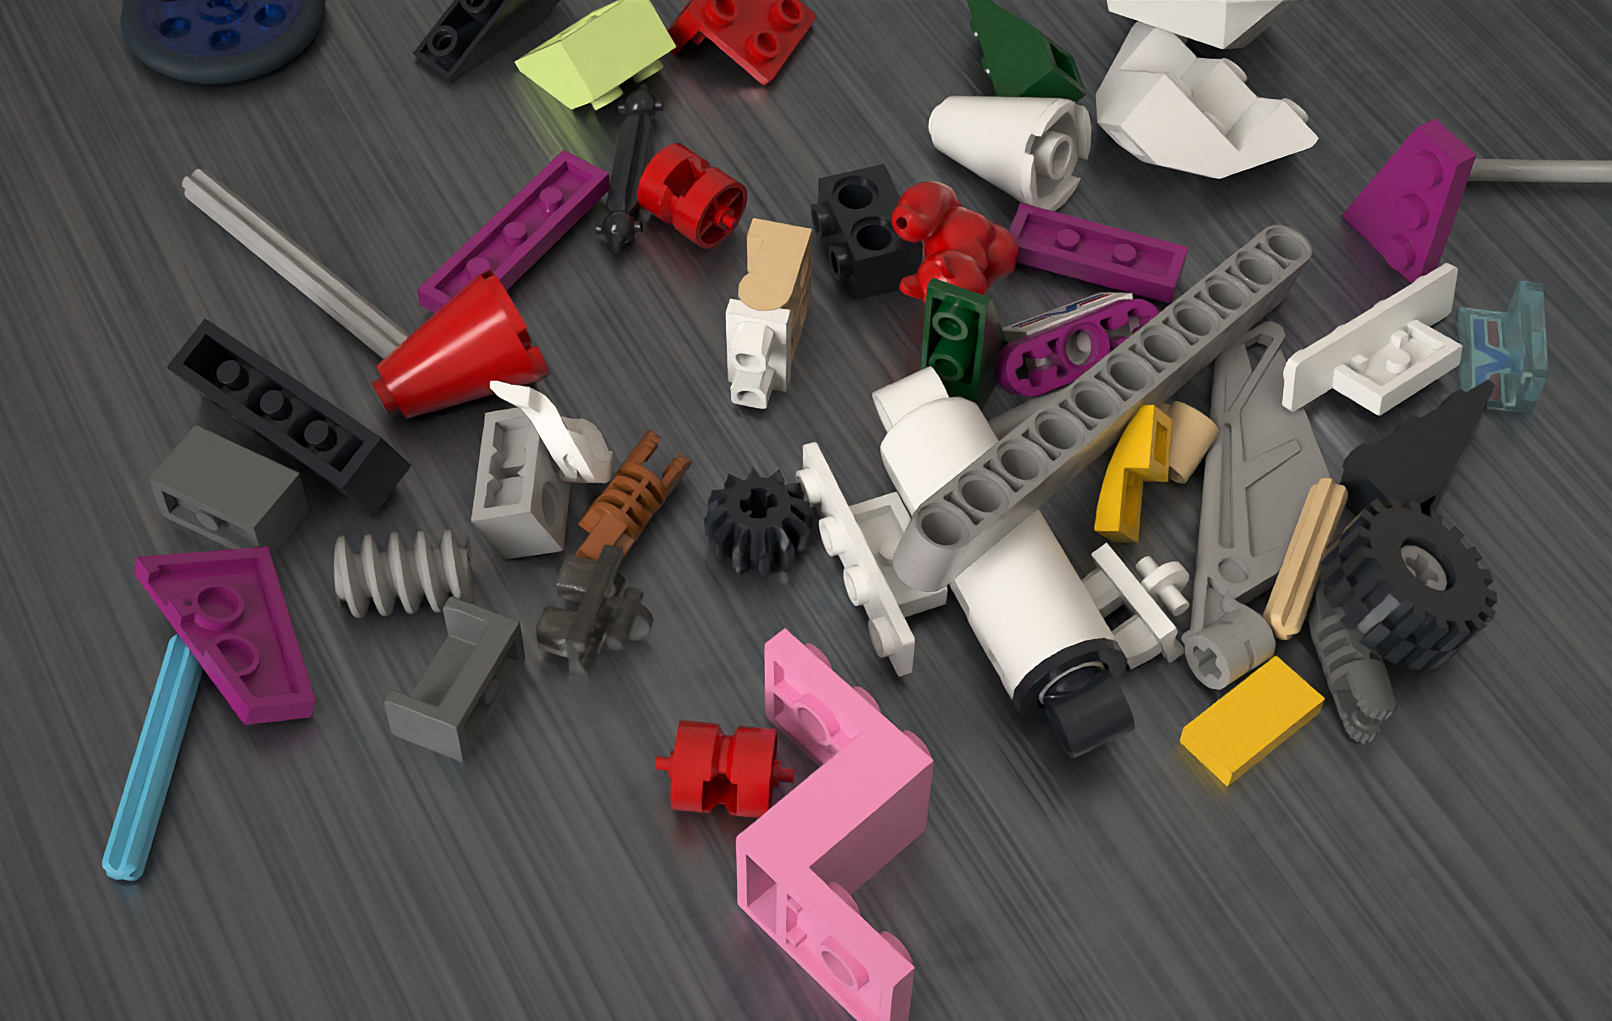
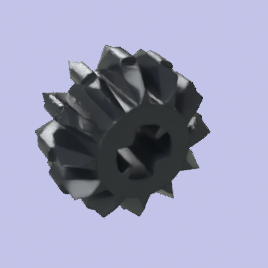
[704,466,813,578]

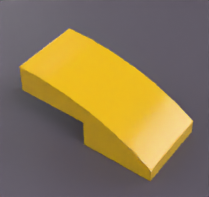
[1094,405,1173,544]

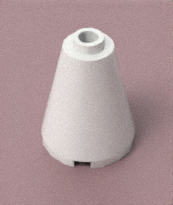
[928,96,1092,211]

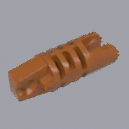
[570,429,693,576]

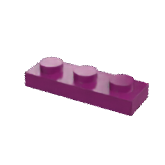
[1009,203,1189,304]

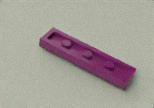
[417,150,610,313]

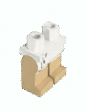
[726,218,812,409]

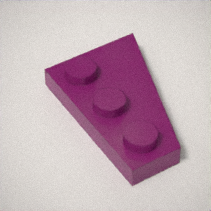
[1341,118,1476,284]
[134,546,316,725]

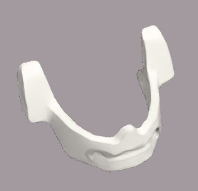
[490,381,614,483]

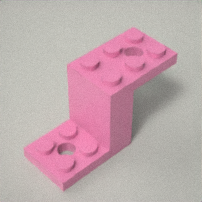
[736,628,934,1021]

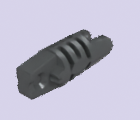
[1307,580,1398,745]

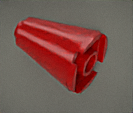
[371,268,551,420]

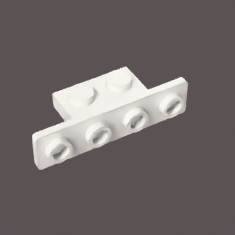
[1282,263,1463,416]
[795,442,948,677]

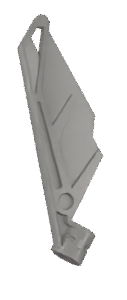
[1181,321,1331,690]

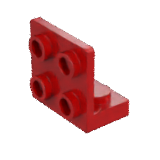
[667,0,816,85]

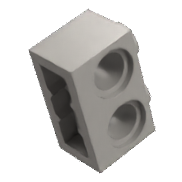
[471,407,571,560]

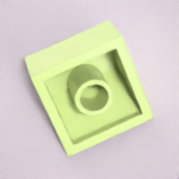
[515,0,676,110]

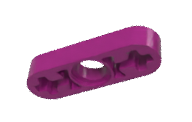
[994,299,1159,397]

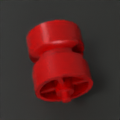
[637,143,747,249]
[655,720,794,818]

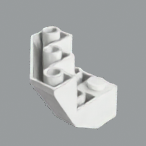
[1096,21,1319,179]

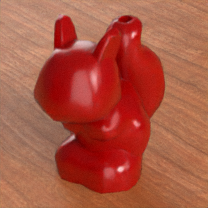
[892,181,1019,305]

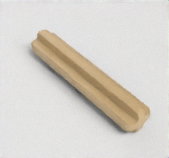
[1263,477,1348,640]

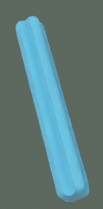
[102,634,203,881]

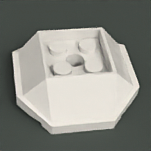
[1107,0,1310,50]

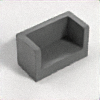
[149,425,309,557]
[384,596,525,763]

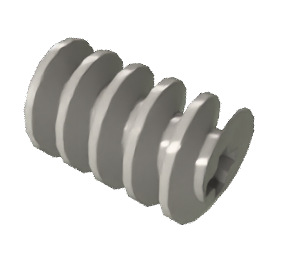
[334,528,473,618]

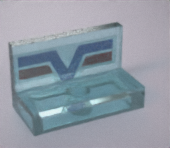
[1456,281,1549,413]

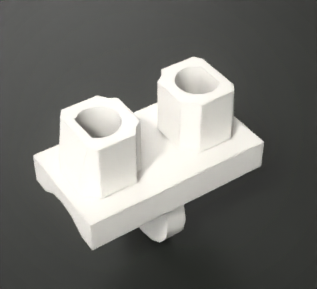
[1082,543,1189,670]

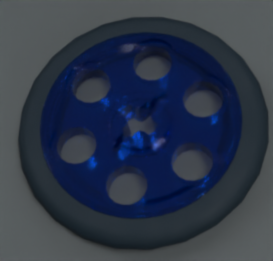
[120,0,326,84]

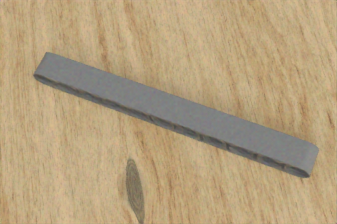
[892,225,1312,592]

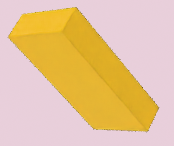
[1179,655,1325,787]

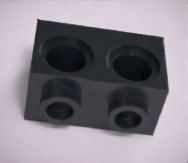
[811,164,923,300]

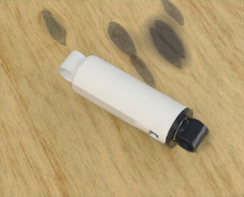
[872,366,1135,759]

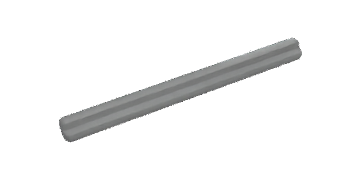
[182,169,410,359]

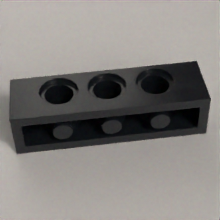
[167,318,412,516]

